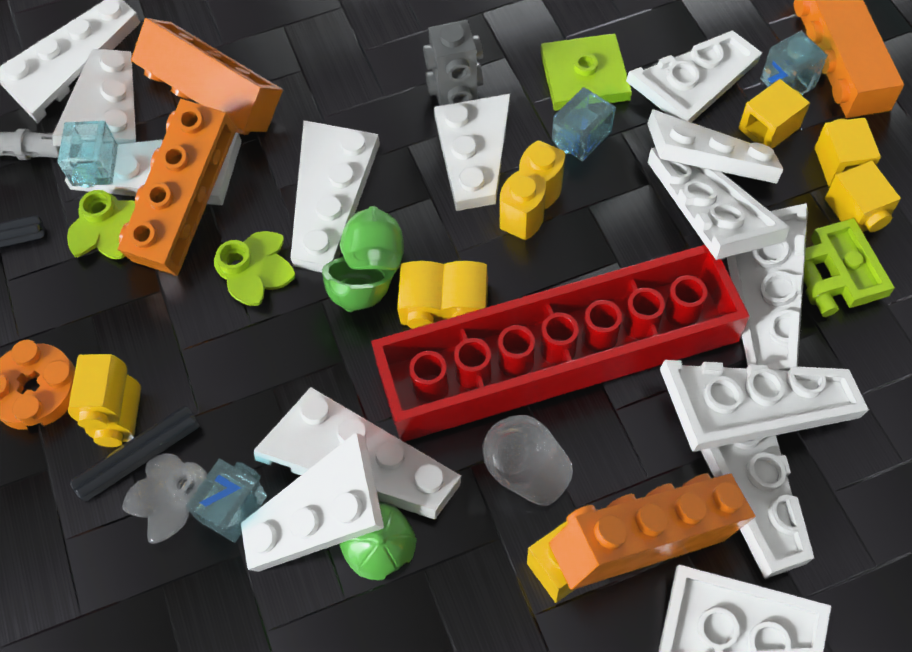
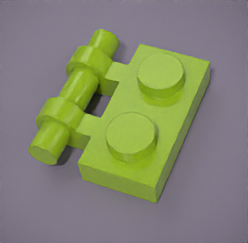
[803,218,895,317]

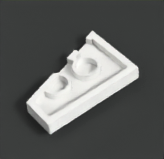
[52,49,136,147]
[434,94,510,211]
[647,109,784,184]
[659,565,831,652]

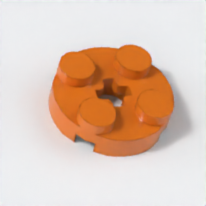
[0,340,75,430]

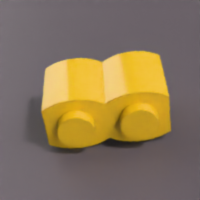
[500,140,565,240]
[397,261,488,329]
[68,354,141,447]

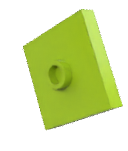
[540,34,632,111]

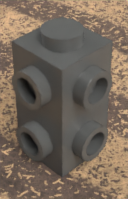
[423,20,483,106]

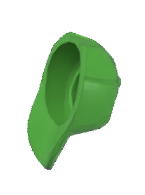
[340,206,404,271]
[322,256,401,312]
[339,501,416,580]

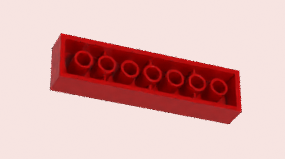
[371,245,750,442]

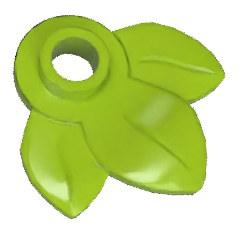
[67,190,135,259]
[214,231,296,306]

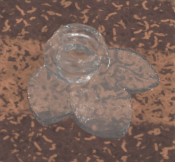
[122,454,210,544]

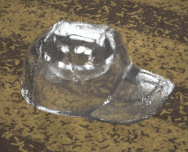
[482,415,573,506]

